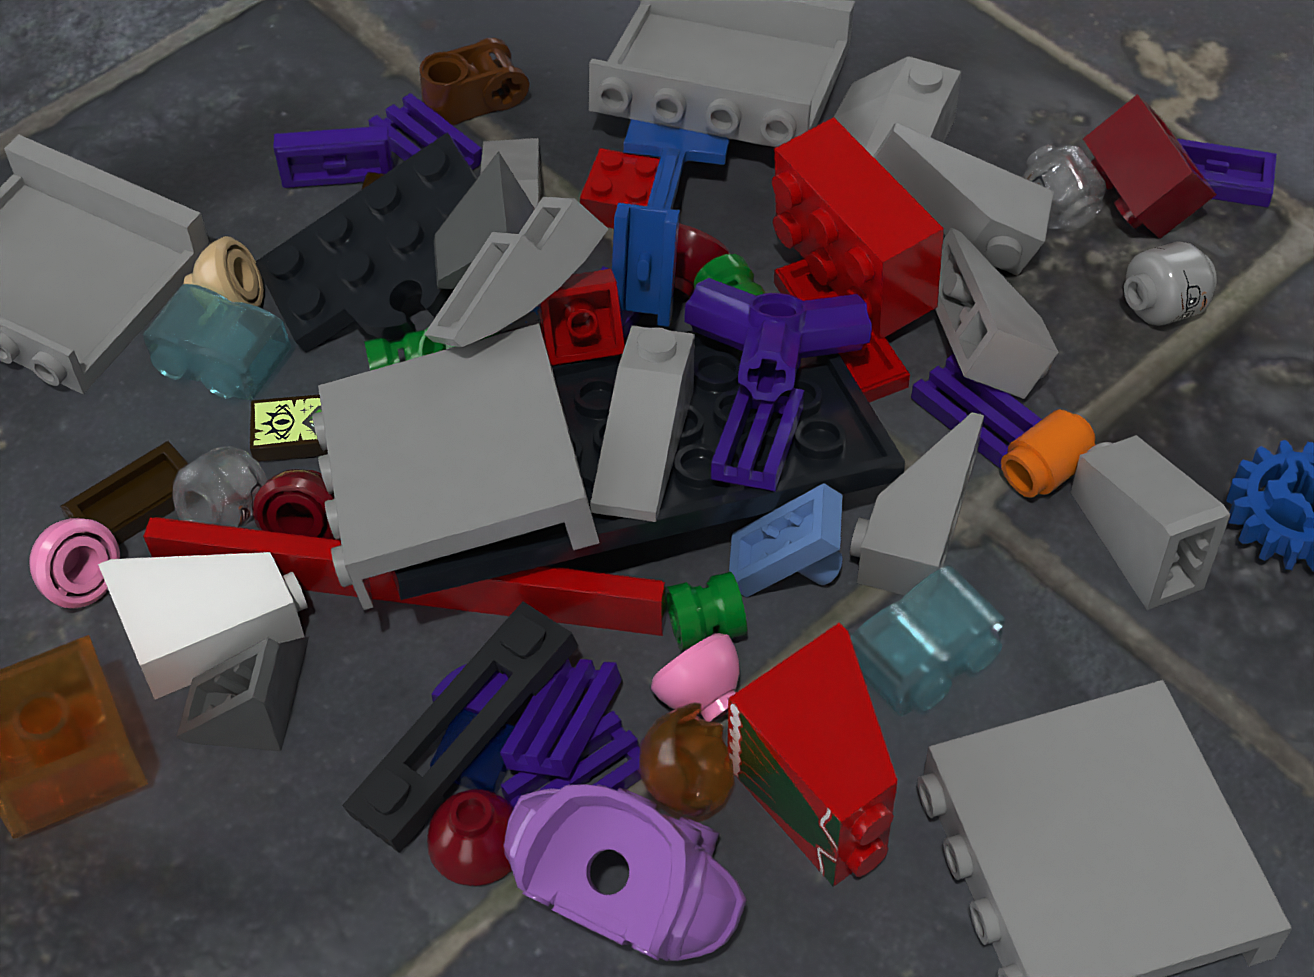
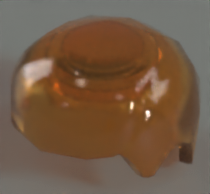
[638,702,734,817]

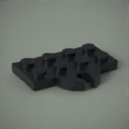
[256,132,477,353]

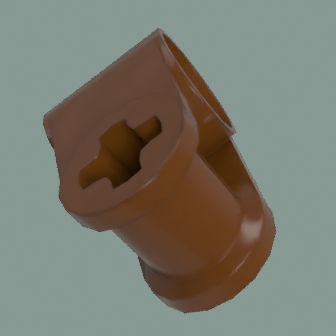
[419,38,530,125]

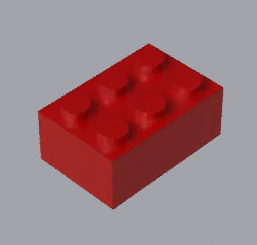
[772,117,944,340]

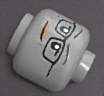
[1124,241,1217,326]

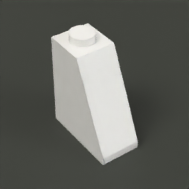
[98,552,308,700]

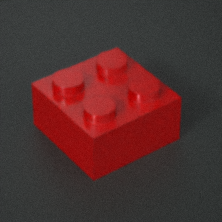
[579,148,660,229]
[539,269,625,365]

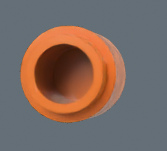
[1001,409,1095,498]

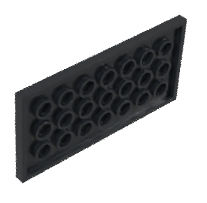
[391,330,905,600]

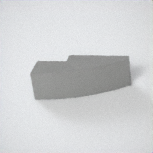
[424,197,608,347]

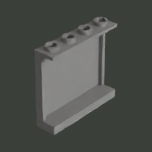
[589,0,855,147]
[0,134,210,394]
[312,323,599,610]
[917,680,1292,977]

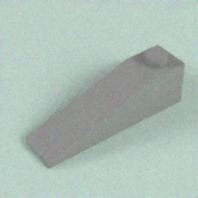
[834,56,961,156]

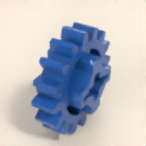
[1226,440,1314,572]

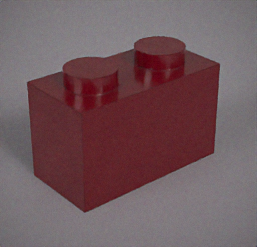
[1083,94,1217,239]

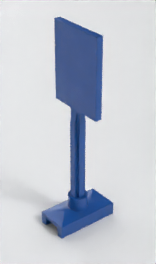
[612,119,730,327]

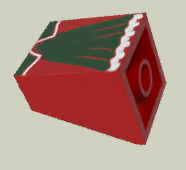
[727,622,898,887]

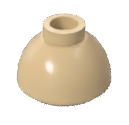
[184,236,263,318]

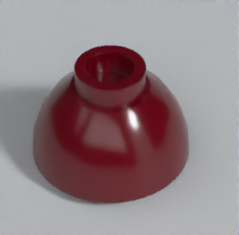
[674,223,730,299]
[253,469,335,540]
[427,789,514,886]

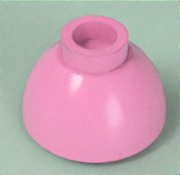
[29,518,120,608]
[651,633,740,724]

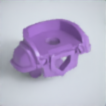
[504,784,747,961]

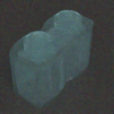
[142,284,291,400]
[850,565,1005,717]

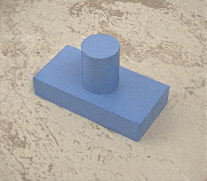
[729,483,842,598]

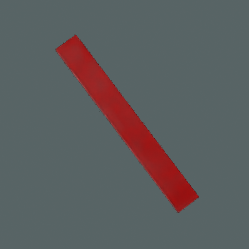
[143,517,666,636]

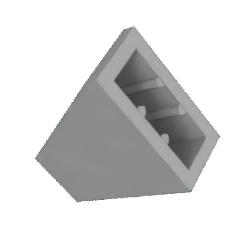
[1071,435,1230,610]

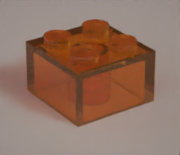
[0,635,148,839]

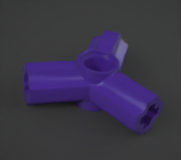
[684,278,872,402]

